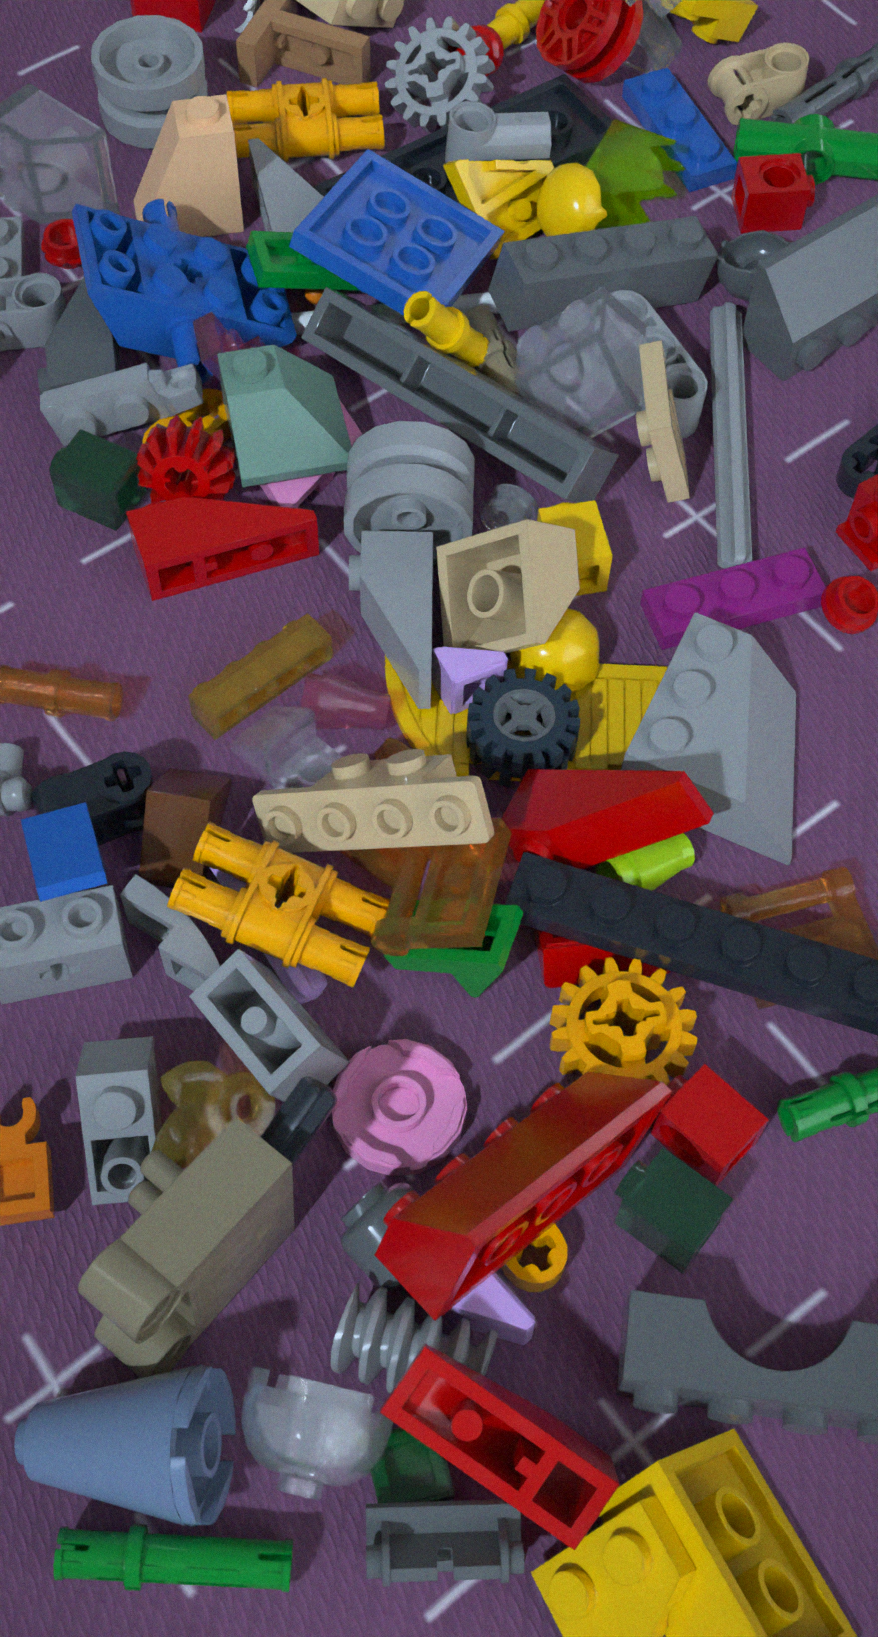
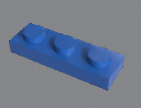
[622,67,737,193]

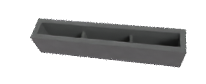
[301,287,619,503]

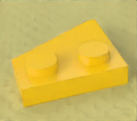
[443,159,554,260]
[531,1494,696,1637]

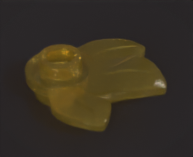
[151,1060,275,1168]

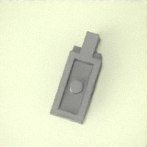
[40,363,203,446]

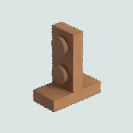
[236,0,371,87]

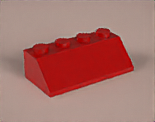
[375,1072,672,1321]

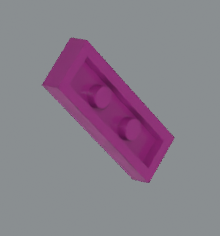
[640,547,825,650]

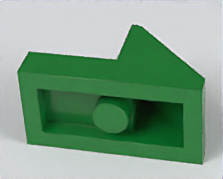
[383,900,524,998]

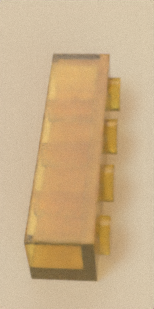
[188,613,333,740]

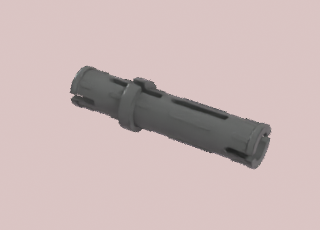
[770,42,878,124]

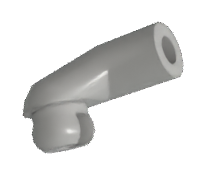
[0,743,33,817]

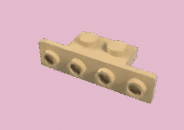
[252,749,495,853]

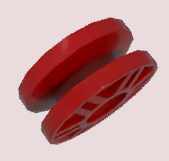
[536,0,643,83]

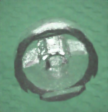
[241,1366,394,1501]

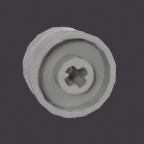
[91,15,208,149]
[344,421,475,565]

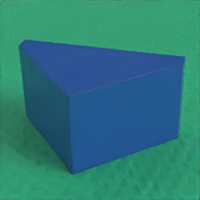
[21,802,107,902]

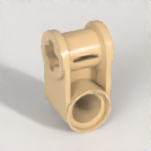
[708,42,809,126]

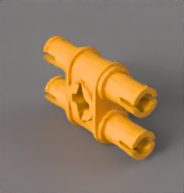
[227,78,384,162]
[167,822,391,988]

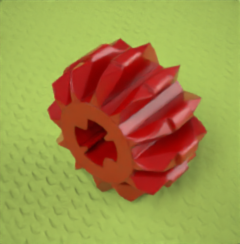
[137,415,236,503]

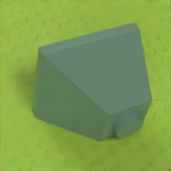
[217,345,352,487]

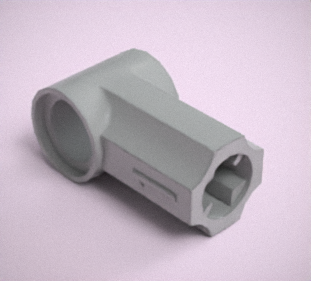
[445,101,552,163]

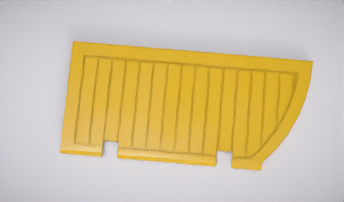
[385,655,668,781]

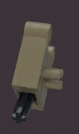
[78,1076,338,1378]

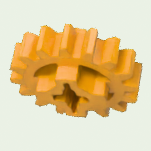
[549,958,698,1086]

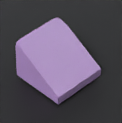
[431,647,508,714]
[444,1273,535,1346]

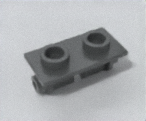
[366,1499,524,1587]

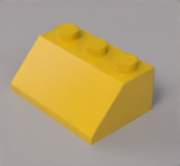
[599,1429,857,1637]

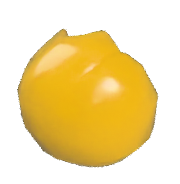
[537,163,607,237]
[510,608,600,691]

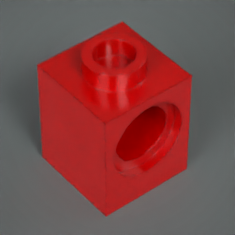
[731,153,815,234]
[651,1064,769,1190]

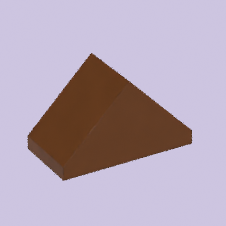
[139,768,232,888]

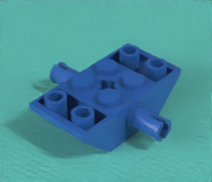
[72,199,297,384]

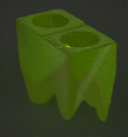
[585,119,685,230]

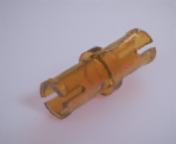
[0,664,123,722]

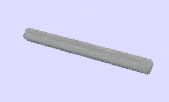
[709,302,752,569]

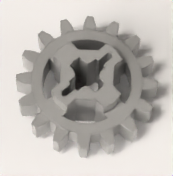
[385,16,495,134]

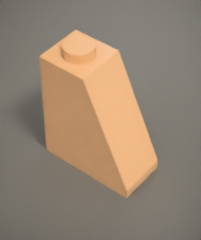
[133,94,244,237]

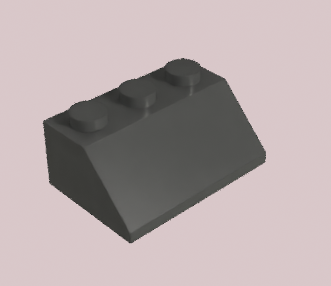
[742,194,878,382]

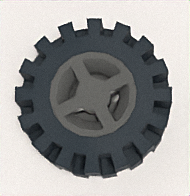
[466,668,581,787]

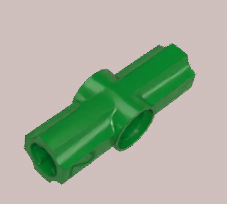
[733,114,878,185]

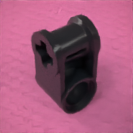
[31,751,153,846]

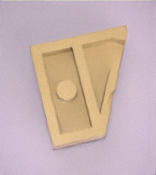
[636,340,690,503]

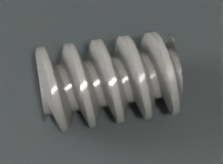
[330,1281,498,1394]

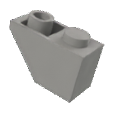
[75,1036,162,1205]

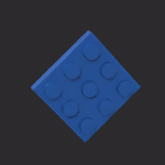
[289,149,505,316]

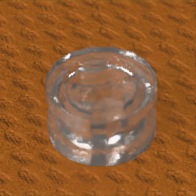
[480,484,539,531]

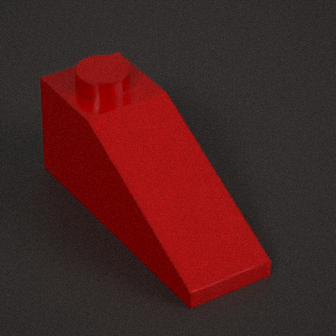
[126,496,319,601]
[496,769,714,869]
[380,1343,620,1551]

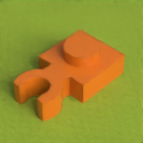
[0,1097,55,1226]

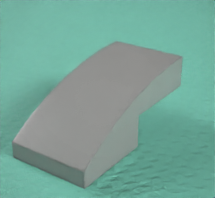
[120,874,220,991]

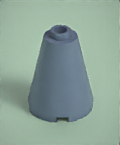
[14,1364,236,1527]

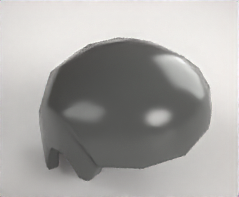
[716,230,793,302]

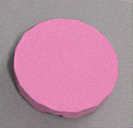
[332,1039,467,1177]

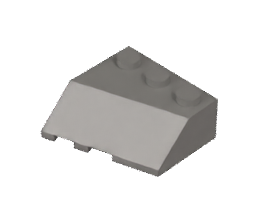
[621,612,796,866]

